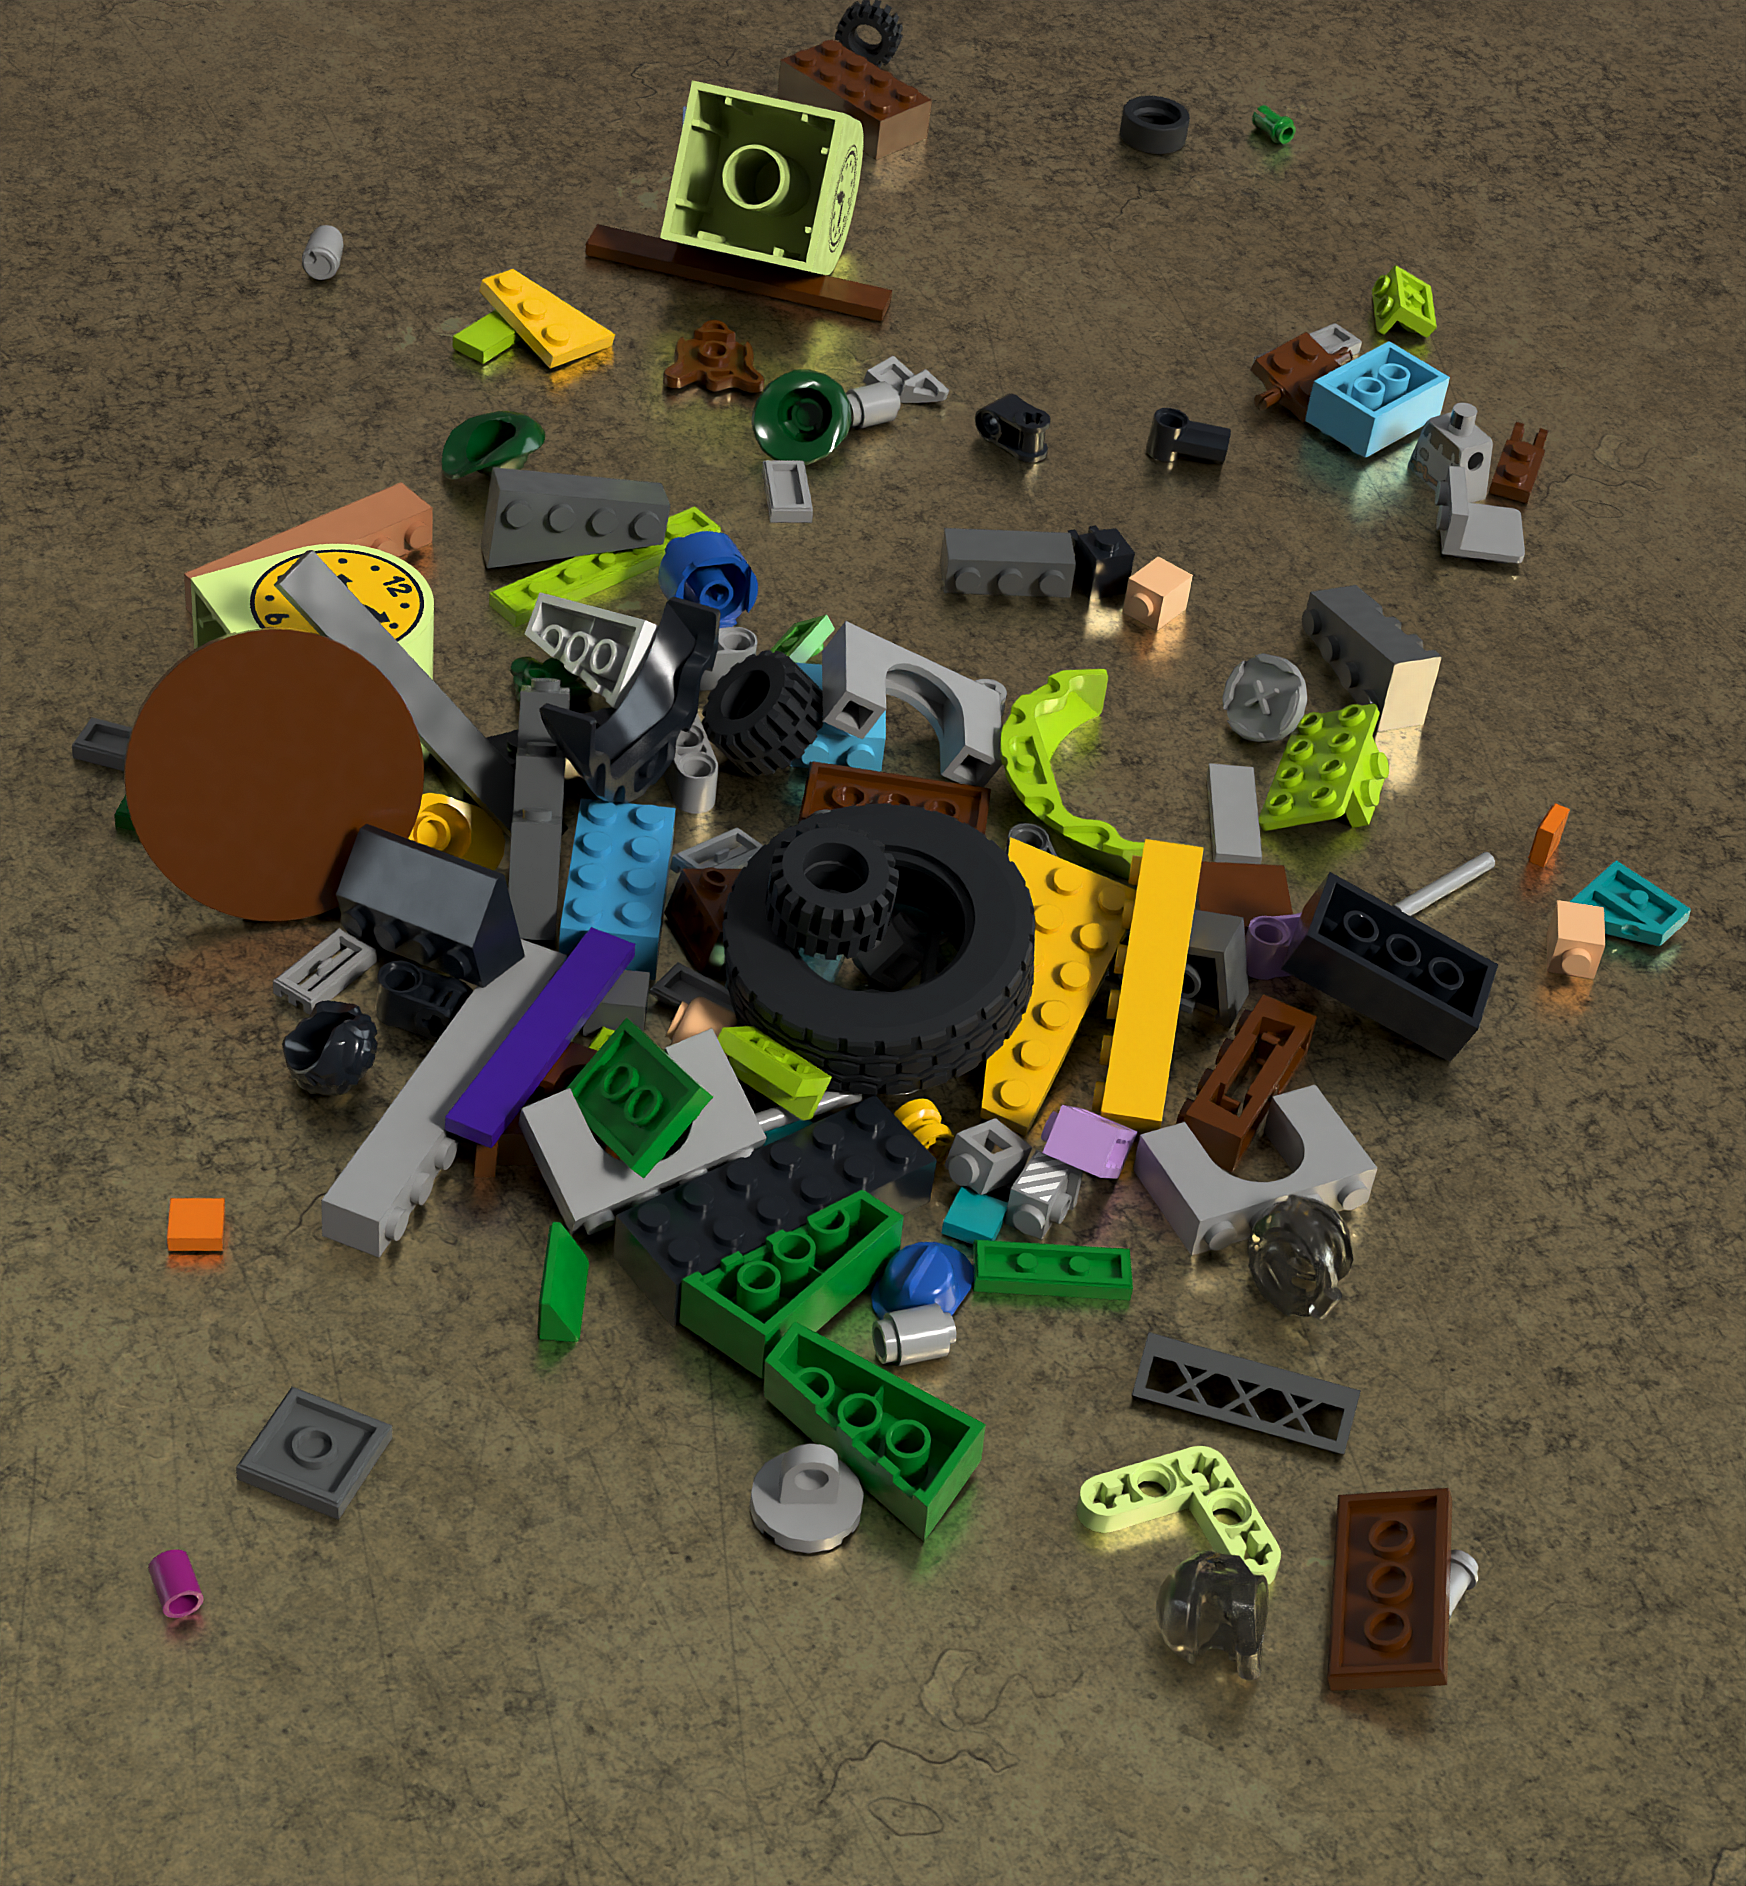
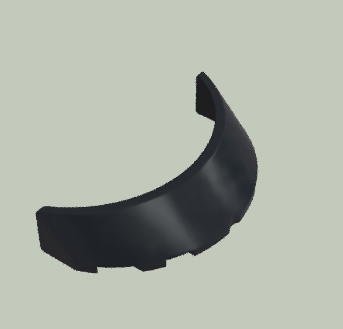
[539,597,721,804]

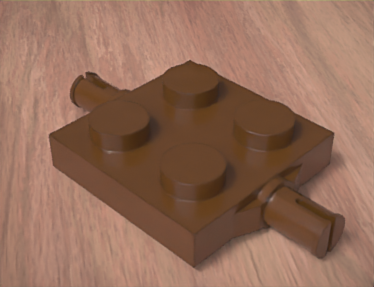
[1250,332,1353,423]

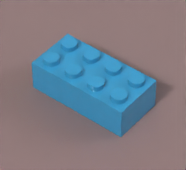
[559,798,676,980]

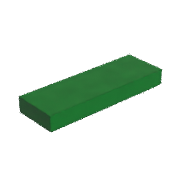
[972,1240,1133,1301]

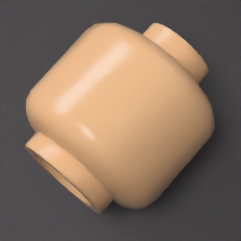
[665,996,738,1058]

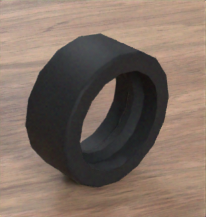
[1120,95,1190,154]

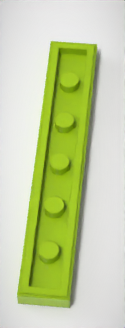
[489,506,721,628]

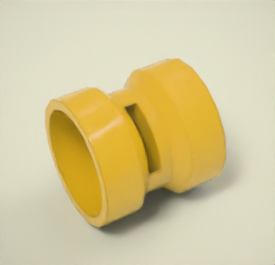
[894,1099,955,1168]

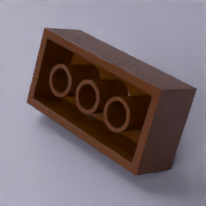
[777,40,932,160]

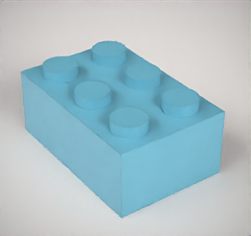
[1305,341,1450,458]

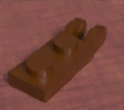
[1489,422,1549,504]

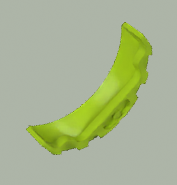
[1000,669,1144,880]

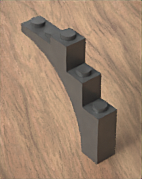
[508,678,570,941]

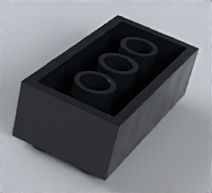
[1281,872,1498,1062]

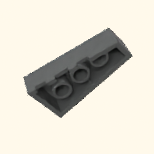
[480,467,671,568]
[1302,585,1442,732]
[1103,909,1249,1028]

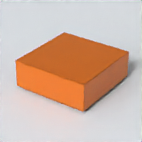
[1528,803,1570,868]
[167,1198,225,1251]

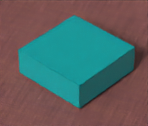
[941,1186,1008,1244]

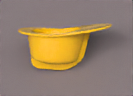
[409,793,505,870]

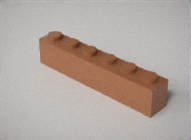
[184,482,433,614]

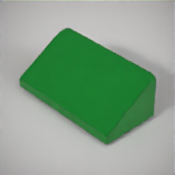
[537,1222,589,1342]

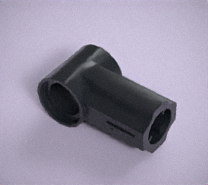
[1146,408,1231,465]

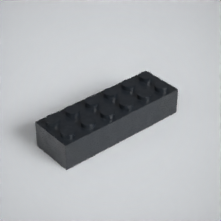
[613,1095,937,1327]

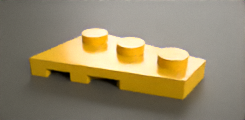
[479,269,615,368]

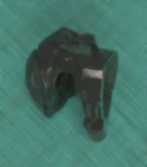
[1248,1194,1354,1320]
[1156,1550,1269,1680]

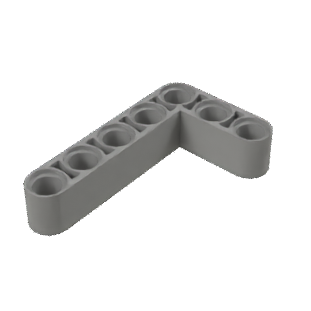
[663,627,757,814]

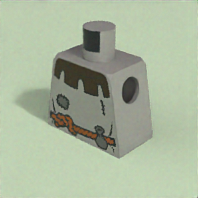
[1408,403,1493,503]

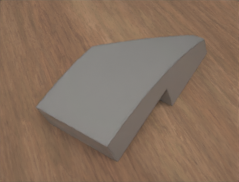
[863,356,950,403]

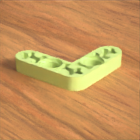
[1076,1446,1281,1589]

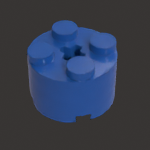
[658,531,758,628]

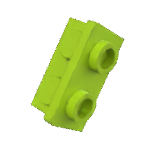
[1372,265,1437,338]
[717,1026,832,1120]

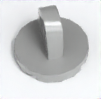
[1222,653,1307,743]
[749,1444,864,1553]

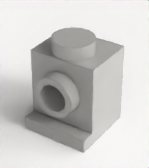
[944,1118,1032,1195]

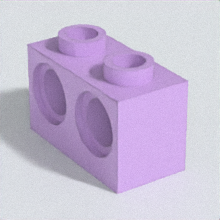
[1041,1105,1137,1179]

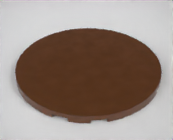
[124,627,424,921]

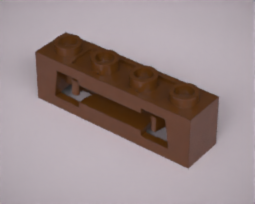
[1176,994,1317,1173]

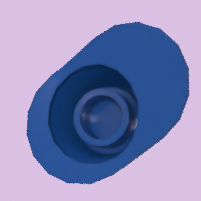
[871,1242,974,1320]

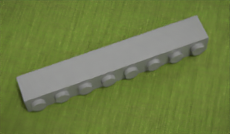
[321,939,567,1258]

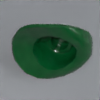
[751,369,852,465]
[441,411,545,479]

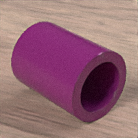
[148,1549,204,1618]

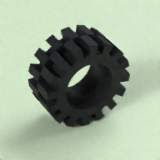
[835,0,903,68]

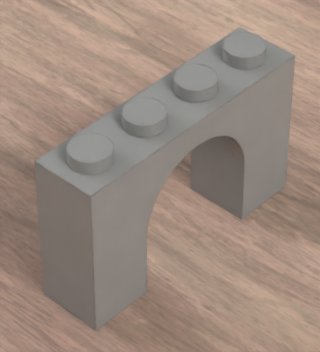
[822,621,1003,787]
[518,1028,767,1235]
[1133,1085,1377,1256]

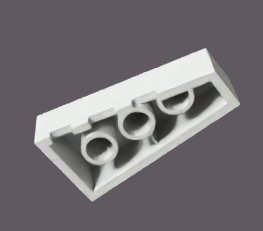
[525,592,659,709]

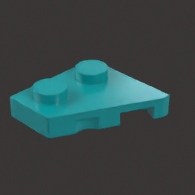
[1569,860,1691,946]

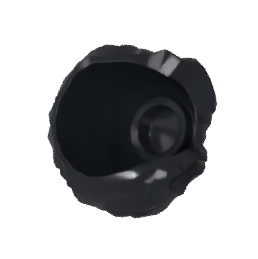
[282,1000,378,1096]

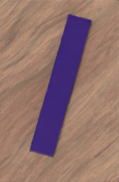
[445,927,636,1149]

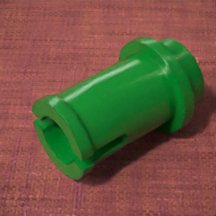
[1252,105,1296,144]

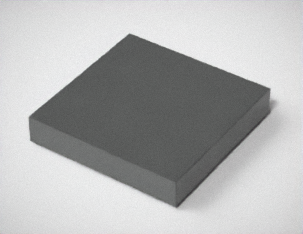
[236,1386,393,1520]

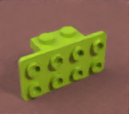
[1259,704,1389,831]

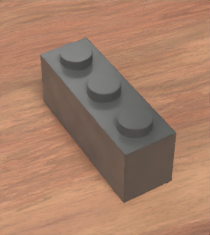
[940,528,1076,598]

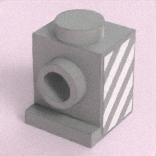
[1004,1150,1083,1240]

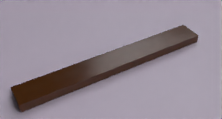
[585,224,893,322]

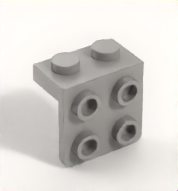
[1435,466,1525,564]

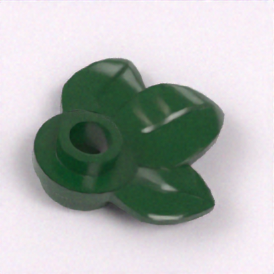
[510,656,592,701]

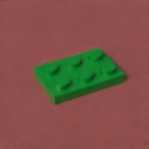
[565,1018,713,1178]

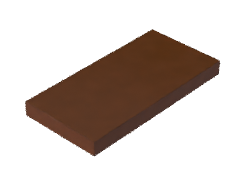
[798,761,991,834]
[1327,1488,1452,1691]

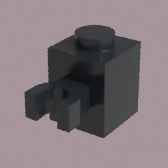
[1067,525,1135,601]

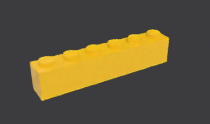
[1092,839,1204,1136]

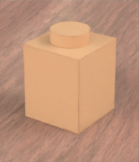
[1123,556,1193,631]
[1546,900,1605,979]

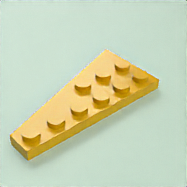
[980,837,1137,1137]

